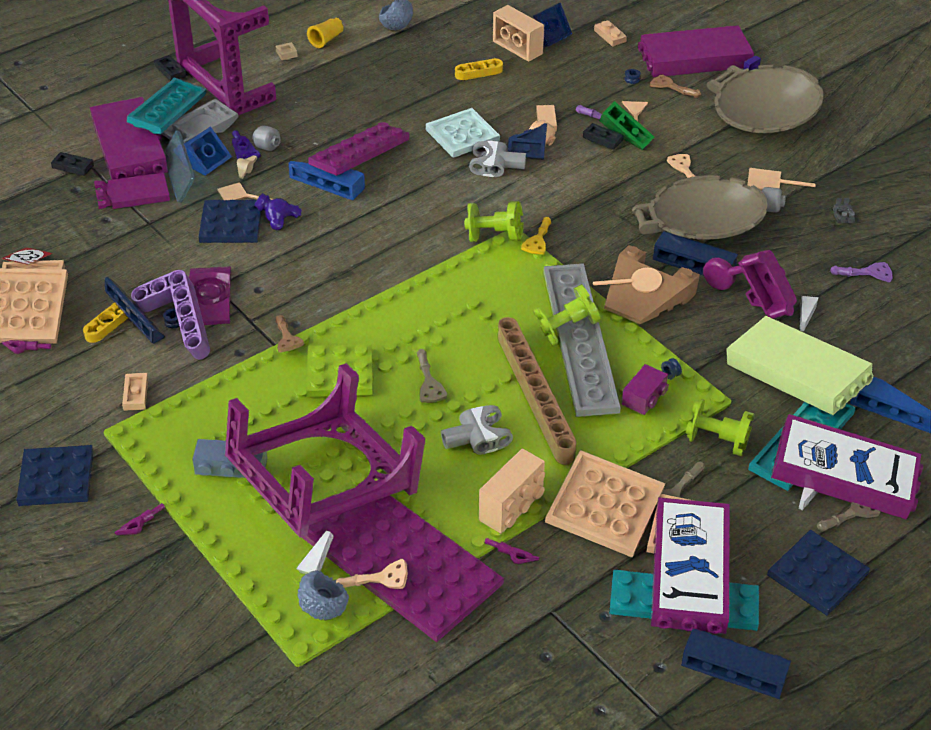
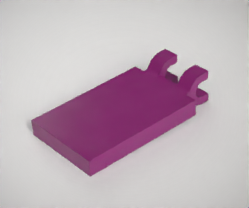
[94,172,170,209]

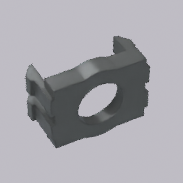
[833,198,855,223]

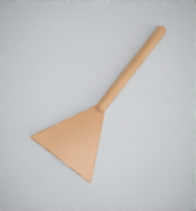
[622,101,648,121]

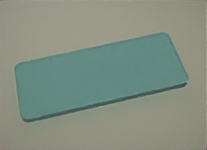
[164,131,195,203]

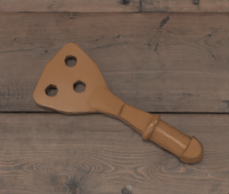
[650,75,701,98]
[275,315,304,352]

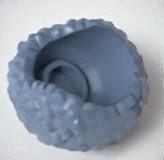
[379,0,413,31]
[298,570,349,620]

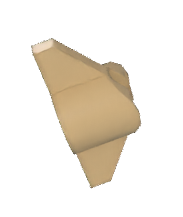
[237,155,257,179]

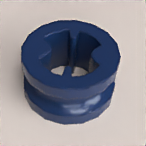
[624,69,641,84]
[163,308,180,329]
[661,358,682,380]

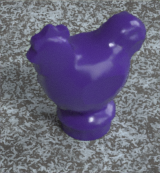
[254,193,302,230]

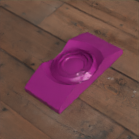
[189,266,231,325]

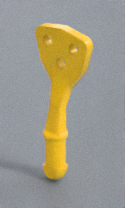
[521,217,551,255]

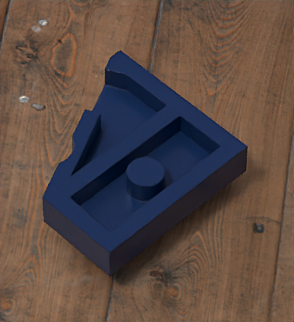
[508,123,547,160]

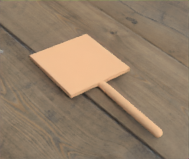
[747,168,816,190]

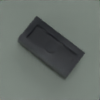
[154,55,187,81]
[583,123,623,150]
[51,152,94,176]

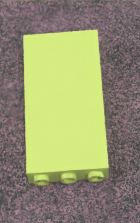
[727,316,873,415]

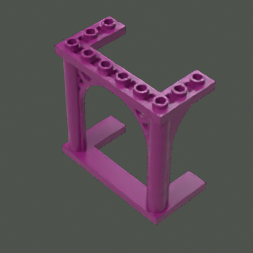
[168,0,277,115]
[225,363,426,538]

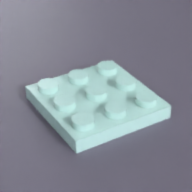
[426,108,500,158]

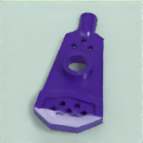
[232,130,261,160]

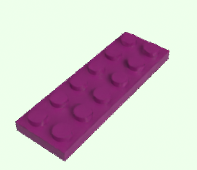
[308,122,410,176]

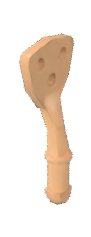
[667,154,695,178]
[336,559,408,589]

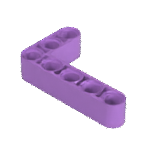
[131,270,210,360]

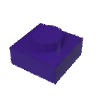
[743,56,761,71]

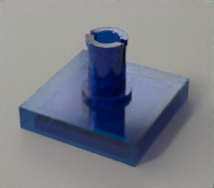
[533,2,572,47]

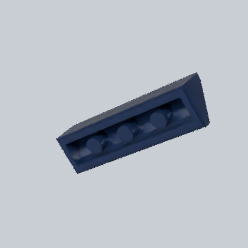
[105,277,165,344]

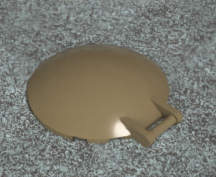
[707,64,823,133]
[632,175,767,240]

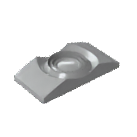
[161,99,238,147]

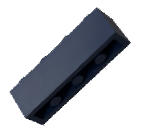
[653,231,738,276]
[681,628,791,699]

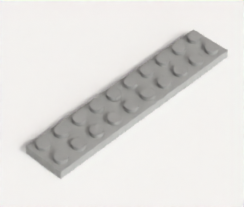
[543,264,620,417]

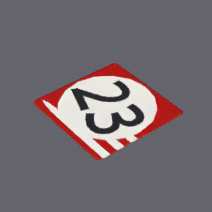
[2,247,52,265]

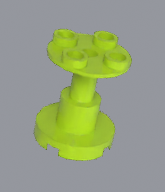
[464,201,524,242]
[533,284,601,347]
[686,399,754,457]

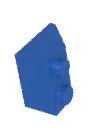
[175,126,232,175]

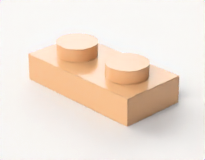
[594,21,627,46]
[122,373,148,411]

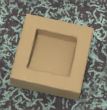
[276,42,298,60]

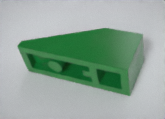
[599,101,655,150]

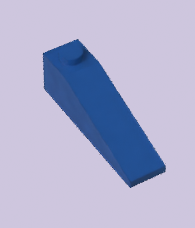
[289,161,365,200]
[850,377,931,433]

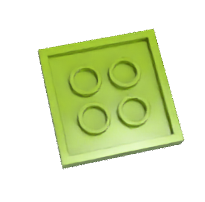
[307,344,373,397]

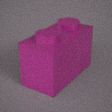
[622,364,669,415]

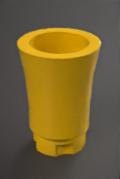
[307,18,344,48]

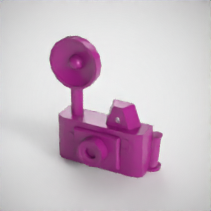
[703,250,797,319]

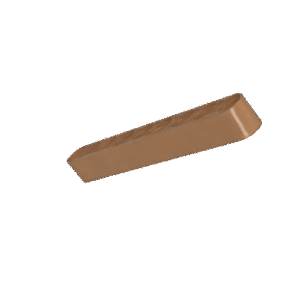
[498,317,576,465]

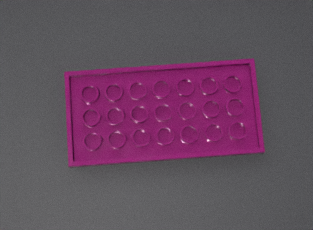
[301,480,504,642]

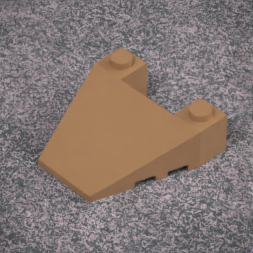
[604,245,700,324]

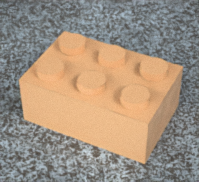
[493,5,544,62]
[479,448,545,534]

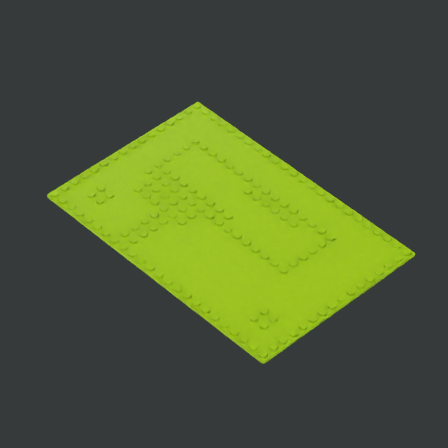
[104,231,731,667]

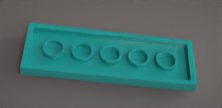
[127,78,207,134]
[748,402,855,491]
[609,570,759,631]

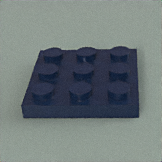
[198,199,262,243]
[17,445,94,506]
[767,529,870,616]

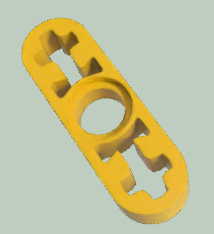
[455,58,503,80]
[83,302,129,343]

